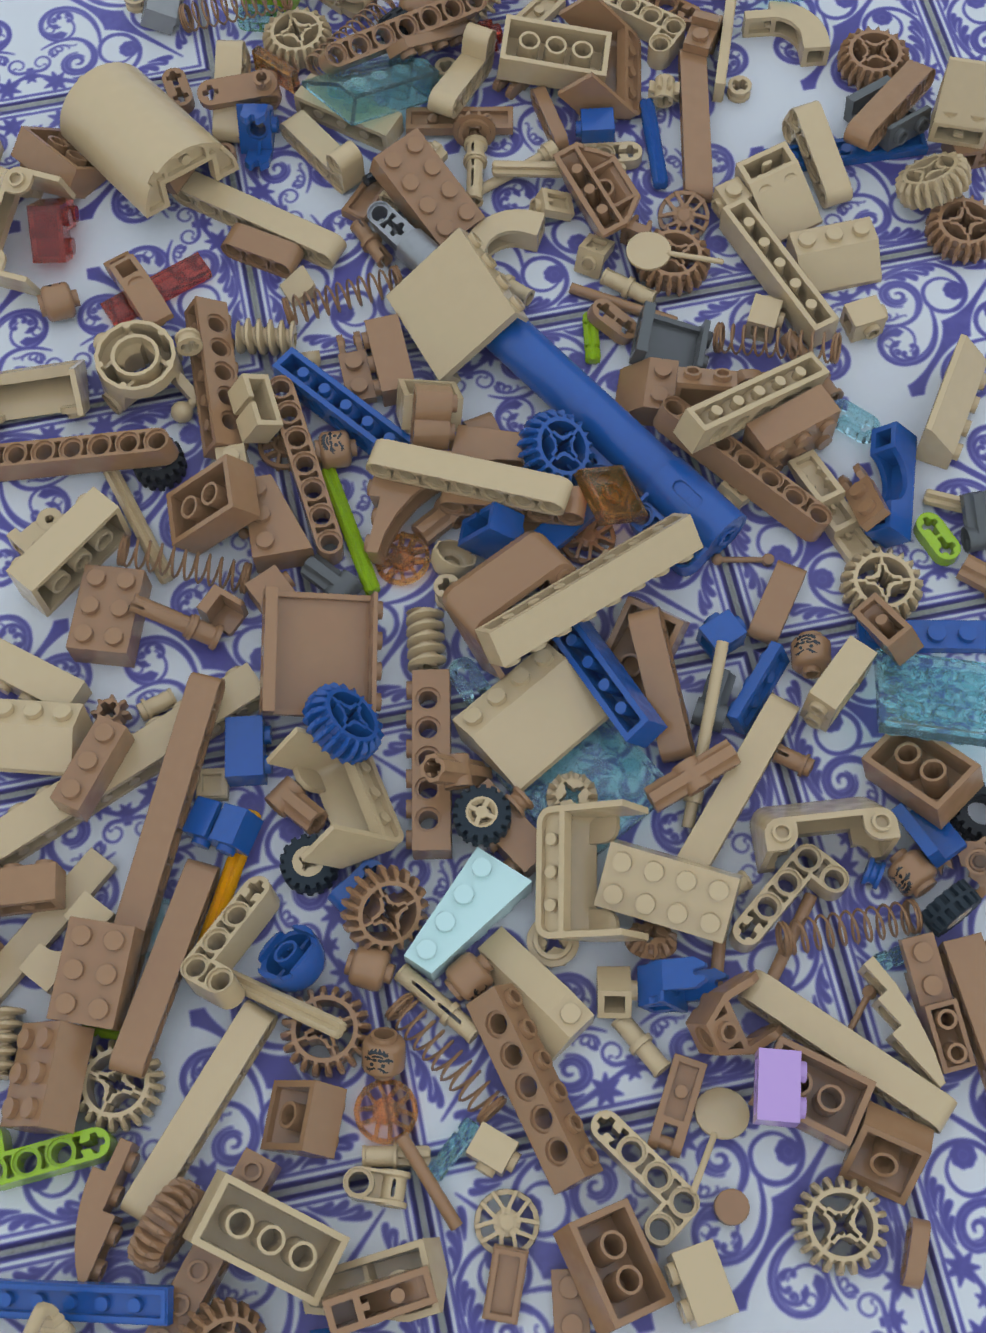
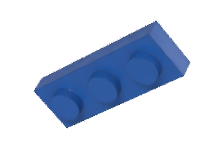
[726,641,790,735]

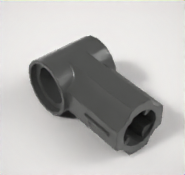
[959,490,986,553]
[300,553,363,595]
[690,669,736,733]

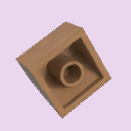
[615,357,679,427]
[260,1080,347,1159]
[838,1100,934,1206]

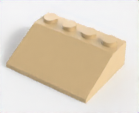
[452,642,609,791]

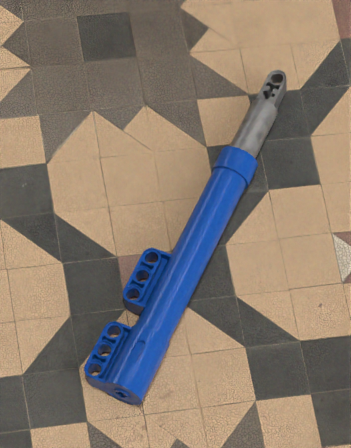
[367,201,747,577]

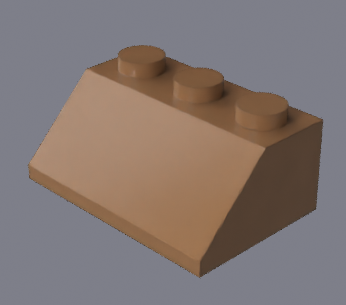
[11,126,107,200]

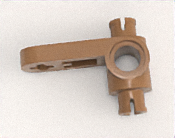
[197,69,282,110]

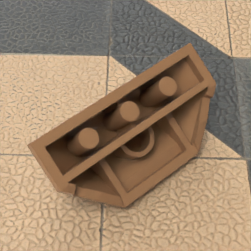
[553,142,641,239]

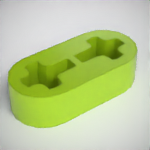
[913,512,961,566]

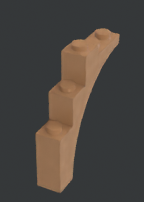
[364,425,525,565]

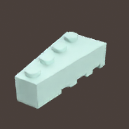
[404,847,532,982]

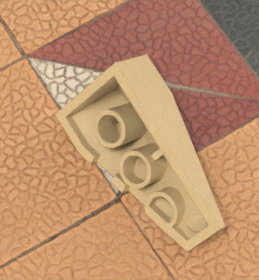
[478,926,595,1061]

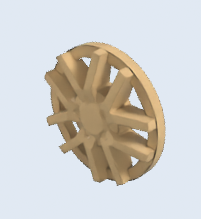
[474,1189,540,1254]

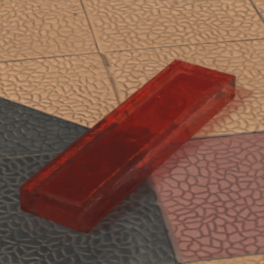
[100,252,213,326]

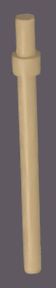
[681,640,729,829]

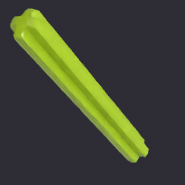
[321,468,380,596]

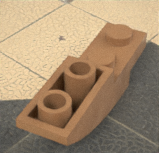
[103,251,174,326]
[898,932,977,1074]
[74,1138,140,1282]

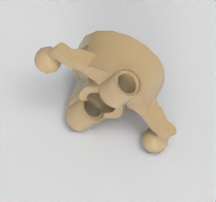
[93,319,197,423]

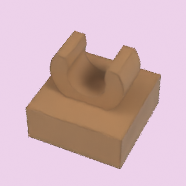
[620,214,652,246]

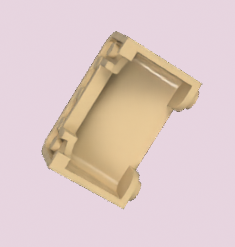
[750,797,901,874]

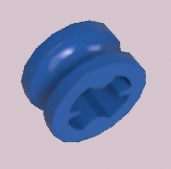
[860,856,887,890]

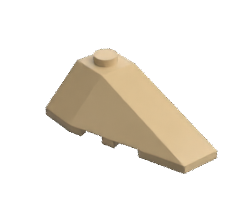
[302,1237,448,1322]

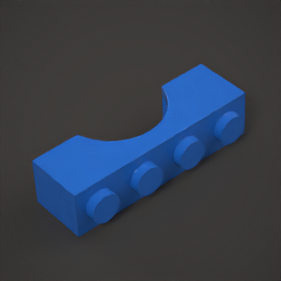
[864,421,917,548]

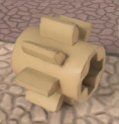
[648,73,681,109]

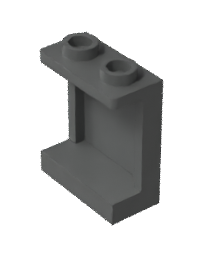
[844,75,932,152]
[629,301,713,369]

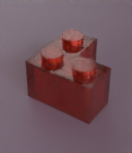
[26,198,79,263]

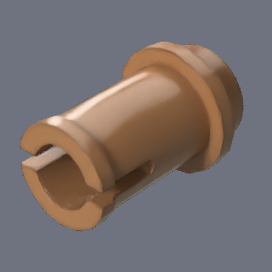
[772,743,816,777]

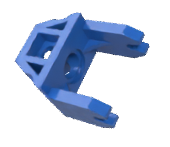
[236,103,279,171]
[637,956,729,1013]

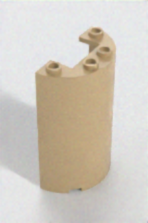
[60,62,239,218]

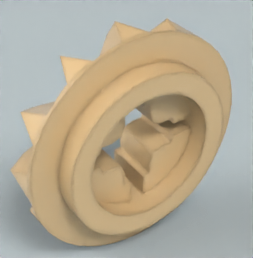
[546,771,598,807]
[527,922,579,969]

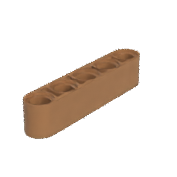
[843,60,936,152]
[438,486,589,526]
[628,606,696,764]

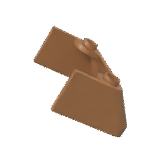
[558,0,641,120]
[442,531,577,679]

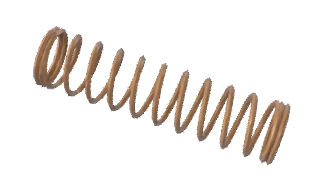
[178,0,293,33]
[306,0,396,79]
[281,265,403,326]
[712,322,842,364]
[116,534,252,594]
[775,898,923,957]
[385,992,507,1125]

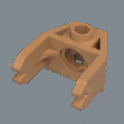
[685,971,784,1056]

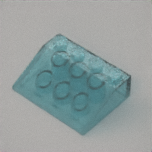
[302,56,439,126]

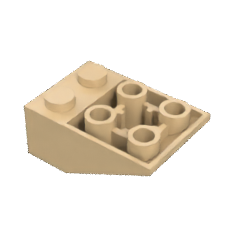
[927,56,986,149]
[734,141,823,242]

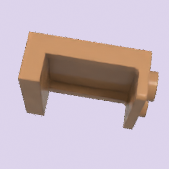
[670,366,738,443]

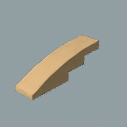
[787,449,876,563]
[857,956,946,1088]

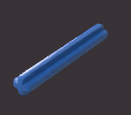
[640,98,669,190]

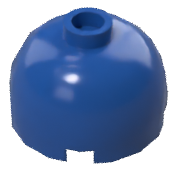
[258,924,326,993]

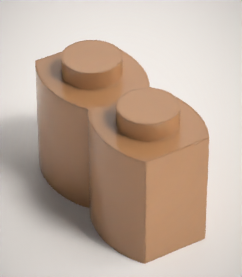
[410,384,458,450]

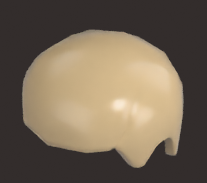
[431,539,477,579]

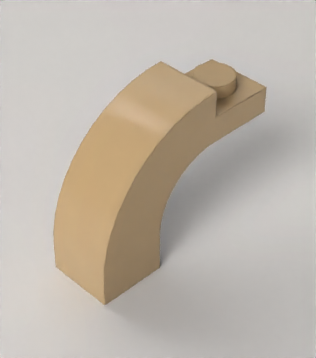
[741,1,831,67]
[470,209,545,256]

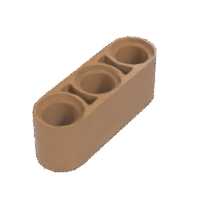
[221,223,305,279]
[746,560,807,645]

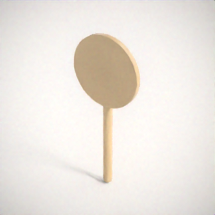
[626,232,724,271]
[690,1087,750,1194]

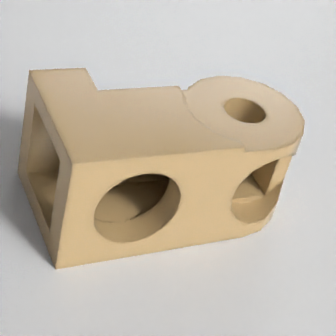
[6,508,61,555]

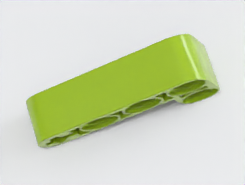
[0,1127,118,1191]

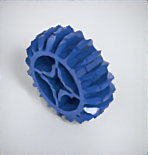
[516,409,595,486]
[302,682,384,765]

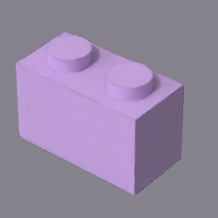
[753,1047,807,1128]

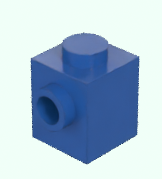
[575,107,615,144]
[696,609,747,661]

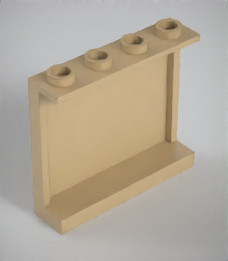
[386,227,529,384]

